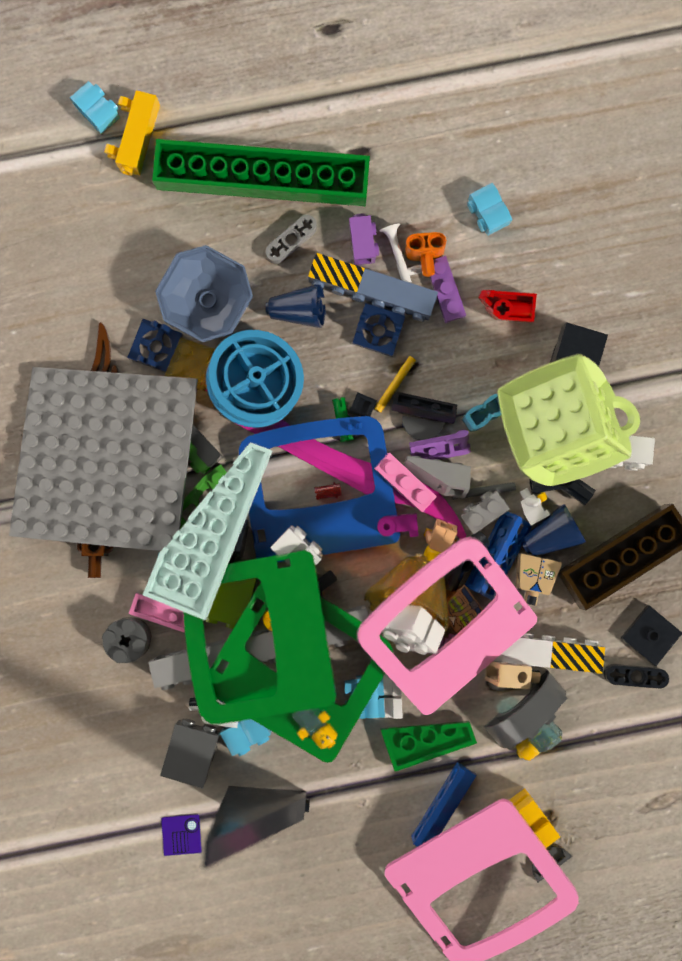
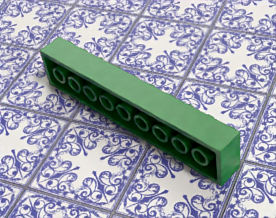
[152,139,370,207]

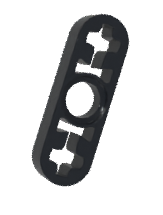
[604,664,669,689]

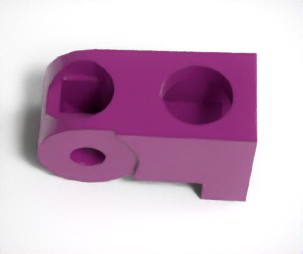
[377,513,419,537]

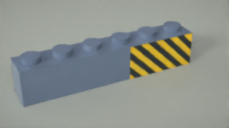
[308,253,438,322]

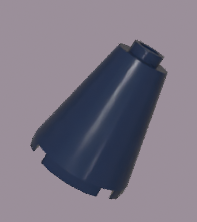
[265,284,326,328]
[522,504,586,556]

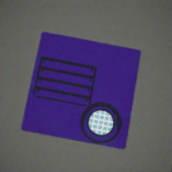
[161,814,202,856]

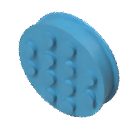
[206,330,304,428]

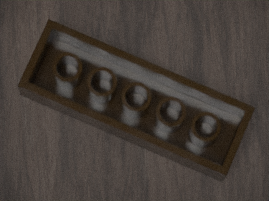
[558,503,682,610]

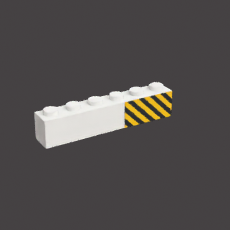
[494,633,605,674]

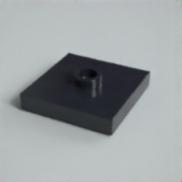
[620,605,682,666]

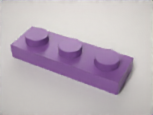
[430,256,466,323]

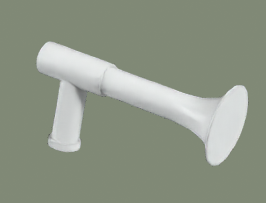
[380,223,422,283]

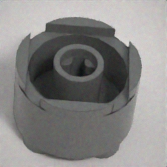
[102,617,152,663]

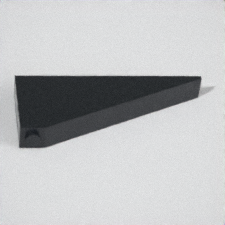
[202,786,310,868]

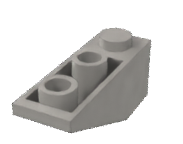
[404,456,471,499]

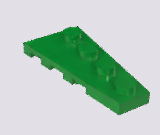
[380,721,477,772]

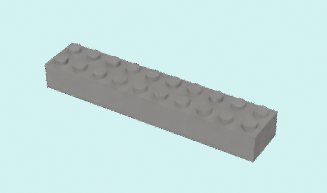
[148,605,368,690]

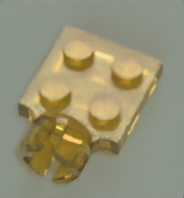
[164,338,216,391]

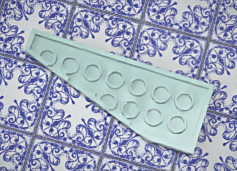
[143,442,272,620]

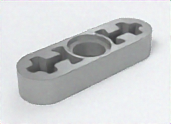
[266,215,317,264]

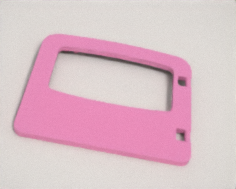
[357,537,537,715]
[385,799,578,961]

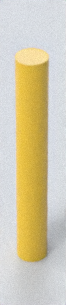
[374,356,416,413]

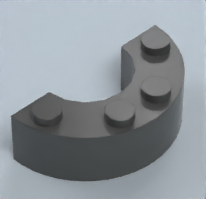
[484,670,567,750]

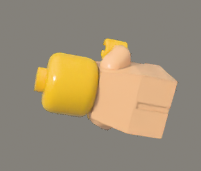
[422,519,457,565]

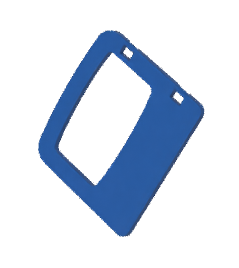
[239,416,400,562]

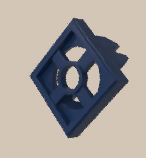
[352,303,405,357]
[127,318,183,373]

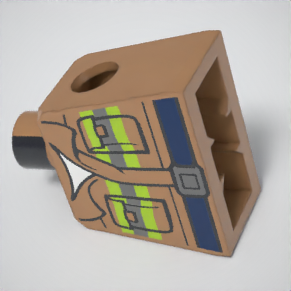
[437,584,483,634]

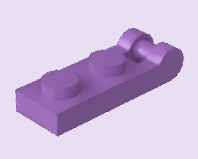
[409,430,471,460]

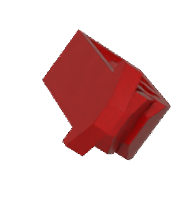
[478,290,537,323]

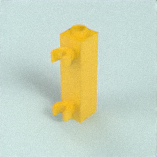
[104,90,160,176]

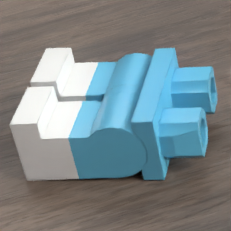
[344,674,403,719]

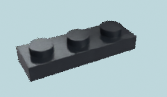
[391,391,457,424]

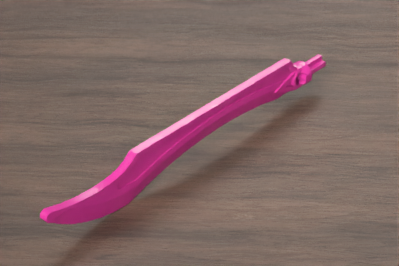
[205,386,466,539]

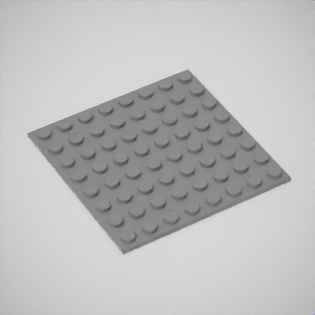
[9,367,198,551]

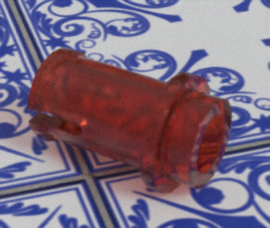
[314,482,342,500]

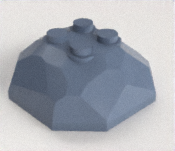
[155,245,253,343]

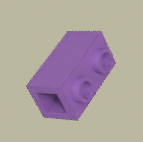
[349,214,379,265]

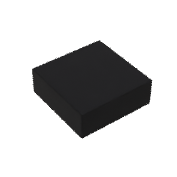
[349,392,377,417]

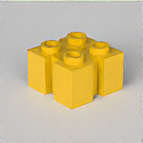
[509,788,560,848]

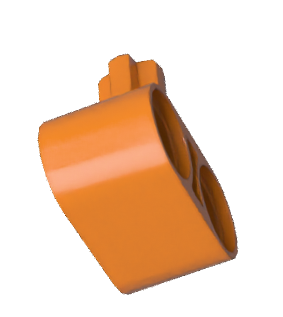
[405,232,446,277]

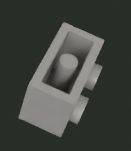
[461,490,510,534]

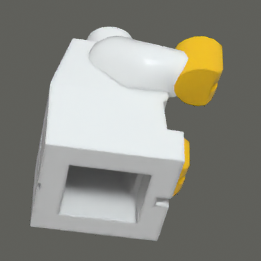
[520,488,551,525]

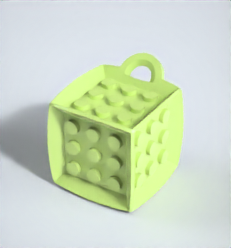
[497,354,640,486]

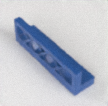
[465,511,532,600]
[411,762,477,847]

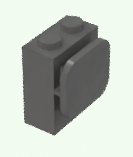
[160,718,220,788]

